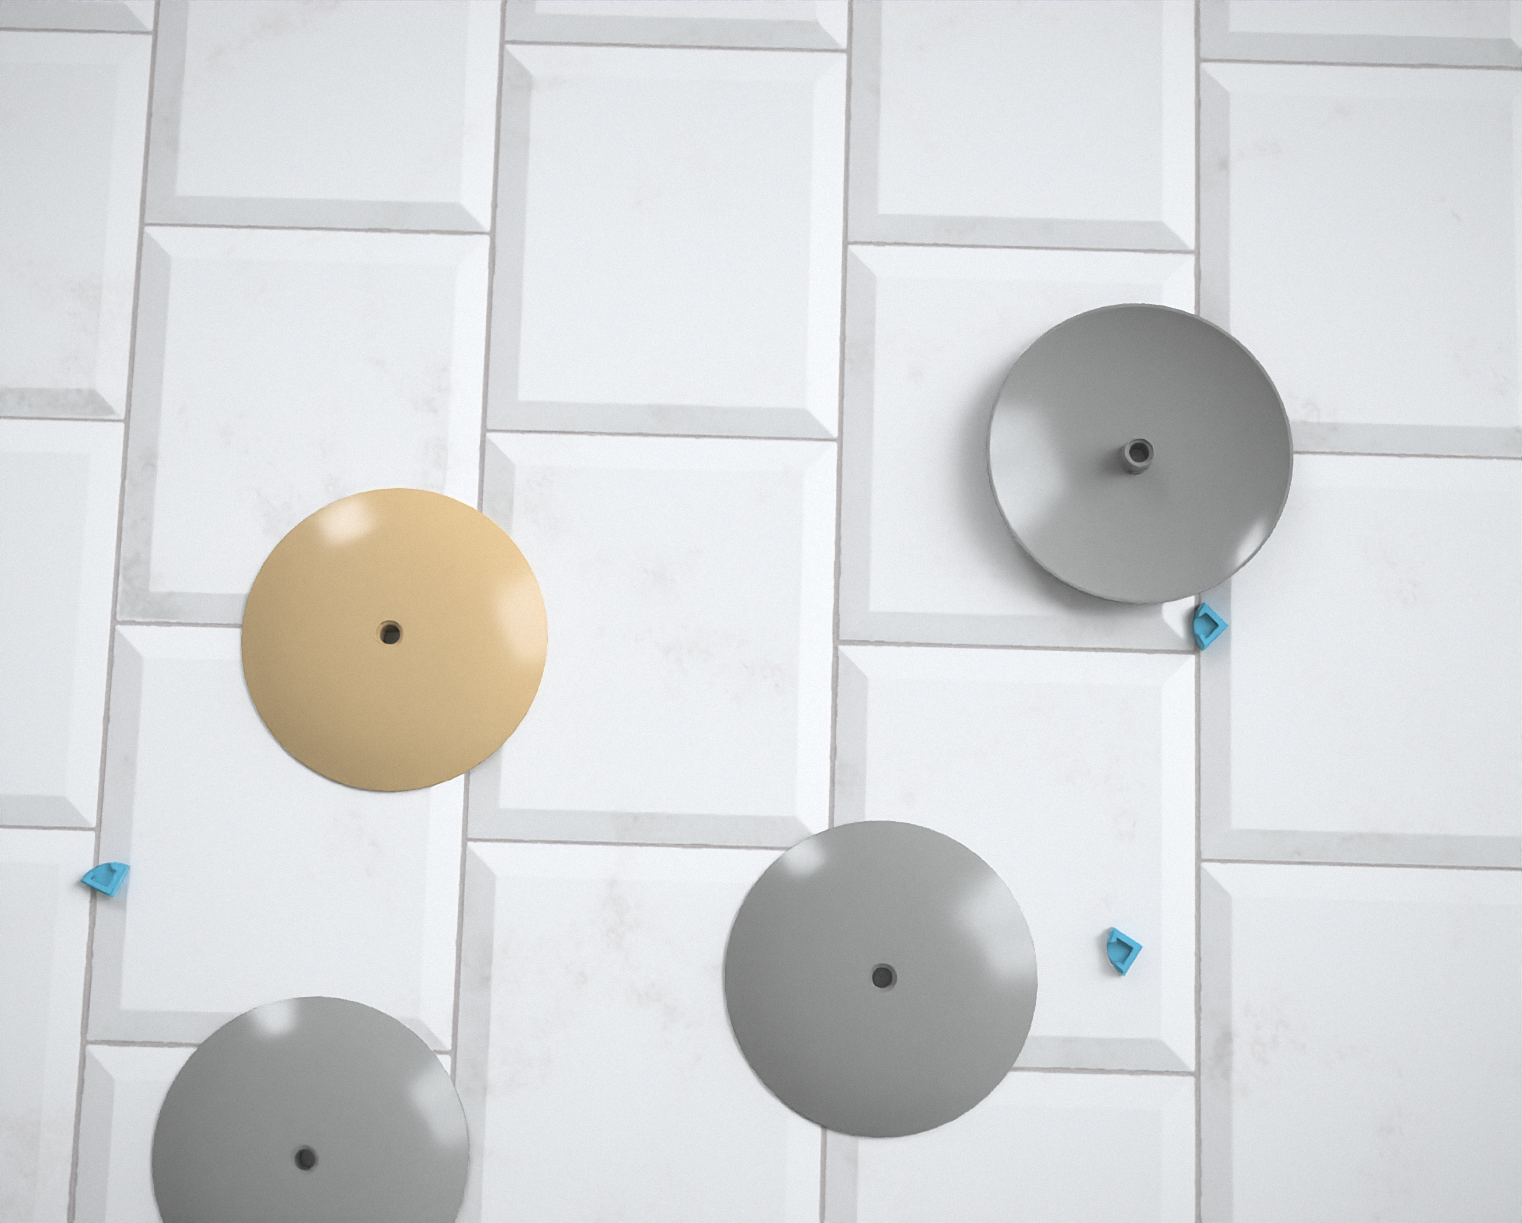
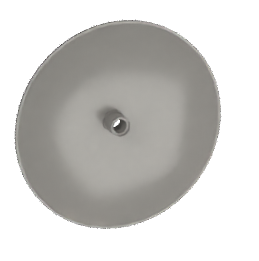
[986,303,1294,604]
[725,820,1038,1137]
[152,996,469,1223]

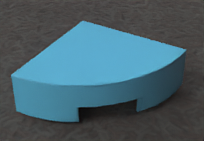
[1192,602,1229,651]
[80,862,131,897]
[1106,927,1143,976]

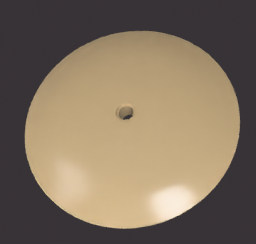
[241,488,548,792]

